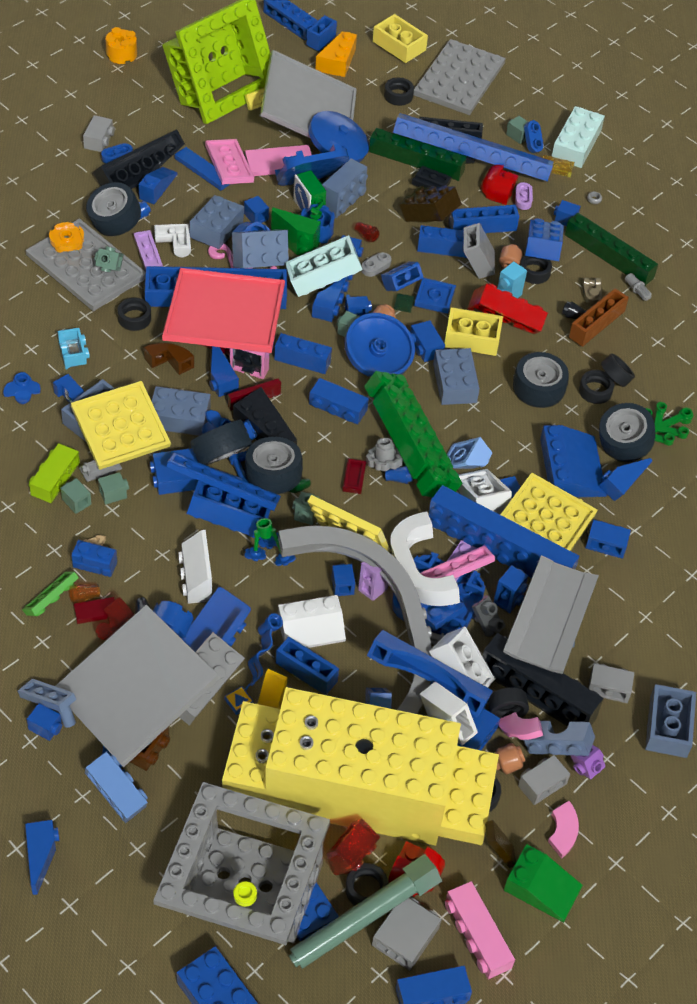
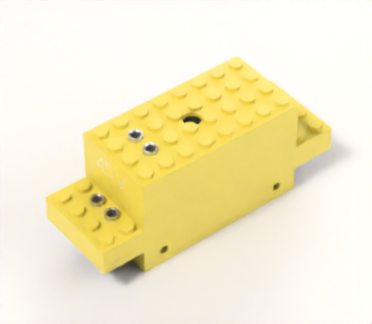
[222,687,499,846]

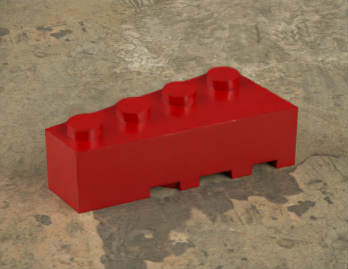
[467,283,548,334]

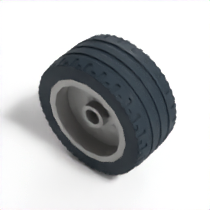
[86,182,141,236]
[513,352,569,408]
[599,403,655,462]
[190,420,252,465]
[245,437,303,494]

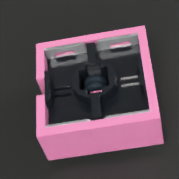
[230,348,269,379]

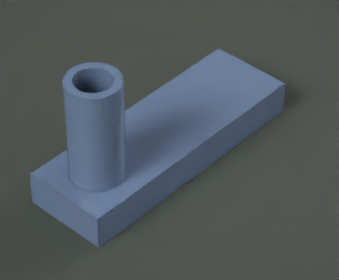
[18,679,76,728]

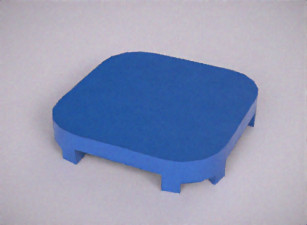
[275,144,349,186]
[392,552,486,635]

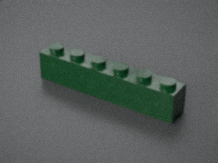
[369,128,466,181]
[565,213,658,286]

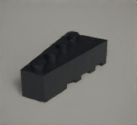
[233,387,297,445]

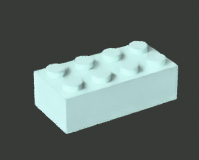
[552,106,605,168]
[285,235,362,297]

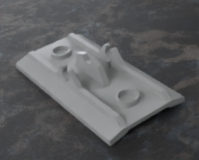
[503,555,599,674]

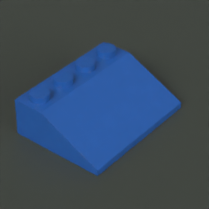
[540,425,607,497]
[187,468,271,539]

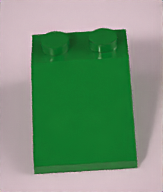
[271,207,321,256]
[504,844,583,923]

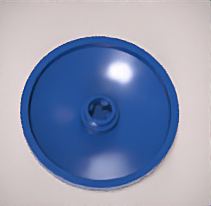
[308,111,369,163]
[344,313,415,377]

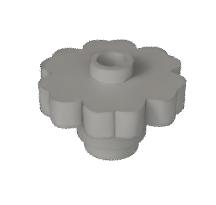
[366,438,403,471]

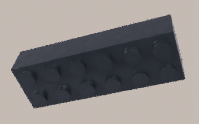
[483,633,604,726]

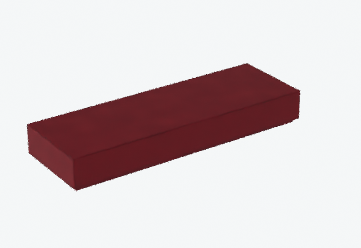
[228,378,281,411]

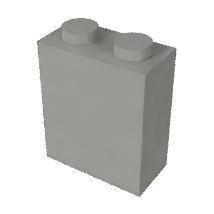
[464,223,495,279]
[372,897,442,971]

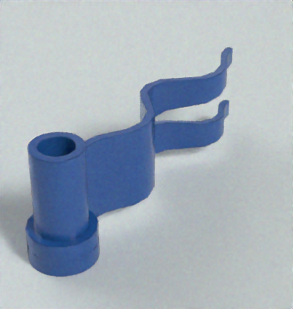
[244,613,283,691]

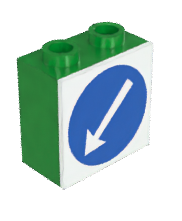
[294,170,326,211]

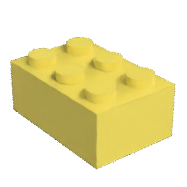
[373,14,428,63]
[445,308,503,356]

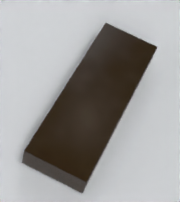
[485,820,516,868]

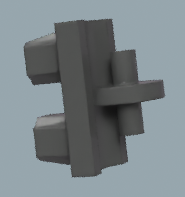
[472,595,506,637]

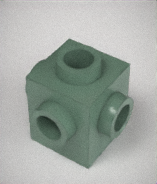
[95,246,124,273]
[292,492,320,525]

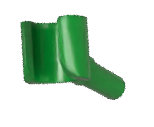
[310,202,324,220]

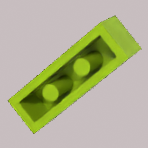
[29,443,80,503]

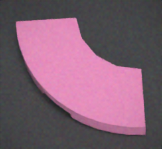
[499,712,543,740]
[548,801,579,859]

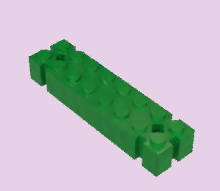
[364,371,463,497]

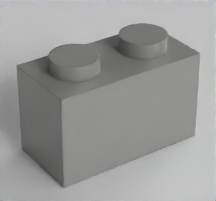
[83,115,115,152]
[588,663,634,703]
[518,755,570,805]

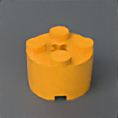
[105,27,137,64]

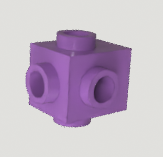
[571,745,606,779]

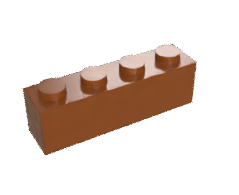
[569,288,629,347]

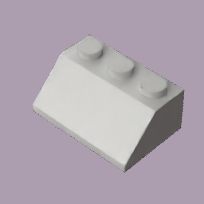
[178,530,212,604]
[278,595,346,648]

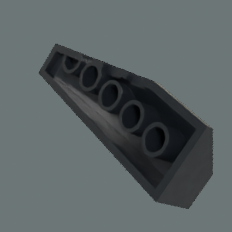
[93,129,185,189]

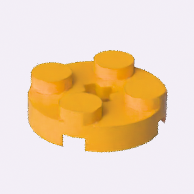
[49,222,84,253]

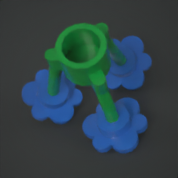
[245,518,296,566]

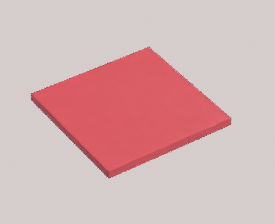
[162,268,285,353]

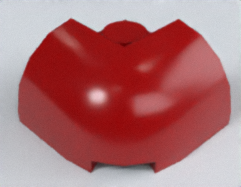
[480,165,518,205]
[388,841,445,897]

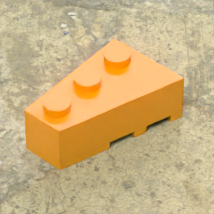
[315,31,357,77]

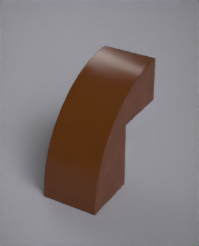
[144,343,194,375]

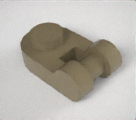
[582,278,602,305]

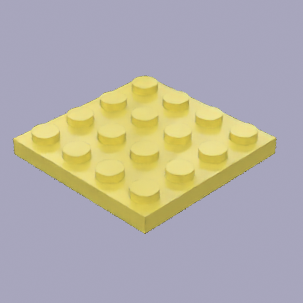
[71,381,171,470]
[500,473,598,551]
[307,495,391,553]

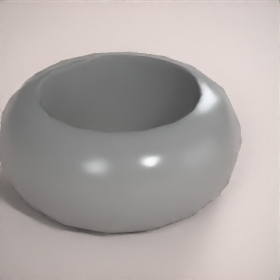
[587,191,602,204]

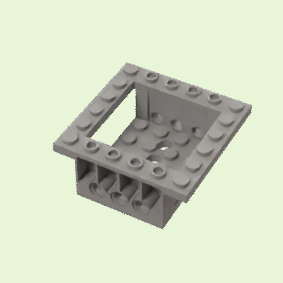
[153,782,330,945]

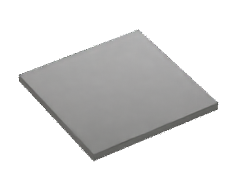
[260,50,357,138]
[55,605,221,767]

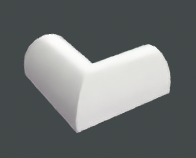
[154,224,191,257]

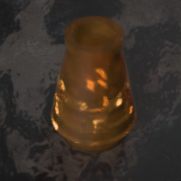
[69,584,100,603]

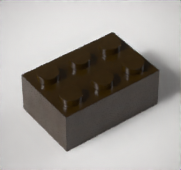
[399,185,462,222]

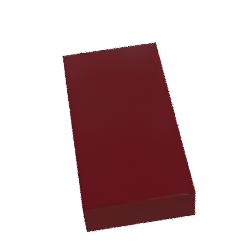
[343,458,366,494]
[74,597,118,624]

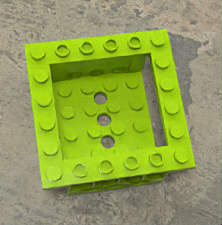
[162,0,270,124]

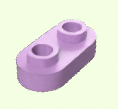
[515,182,533,210]

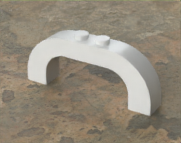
[391,511,460,606]

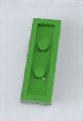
[22,572,79,616]

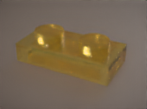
[543,155,575,177]

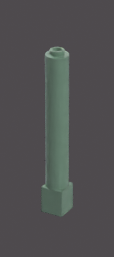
[289,854,442,969]

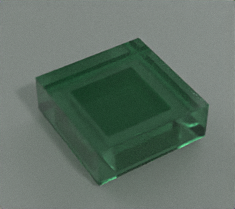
[394,293,415,313]

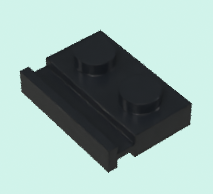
[412,166,452,187]

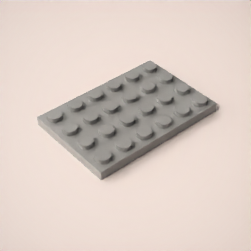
[413,39,506,115]
[26,218,146,311]

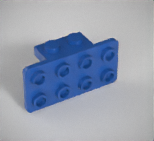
[182,587,251,652]

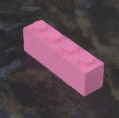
[445,881,515,979]

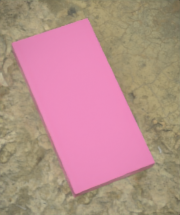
[205,139,254,185]
[245,145,312,176]

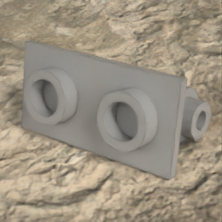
[79,460,122,482]

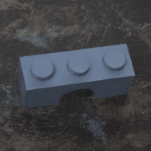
[524,721,595,756]

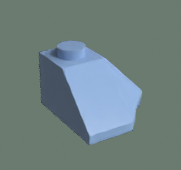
[447,437,492,469]

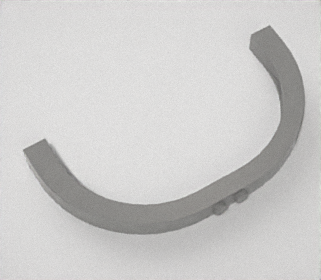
[278,526,432,714]

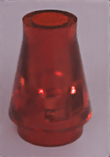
[355,222,380,242]

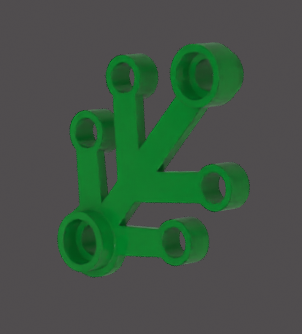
[646,402,693,446]

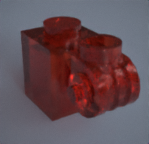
[96,597,135,640]

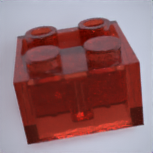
[326,818,380,876]

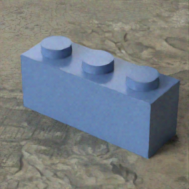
[85,752,148,823]

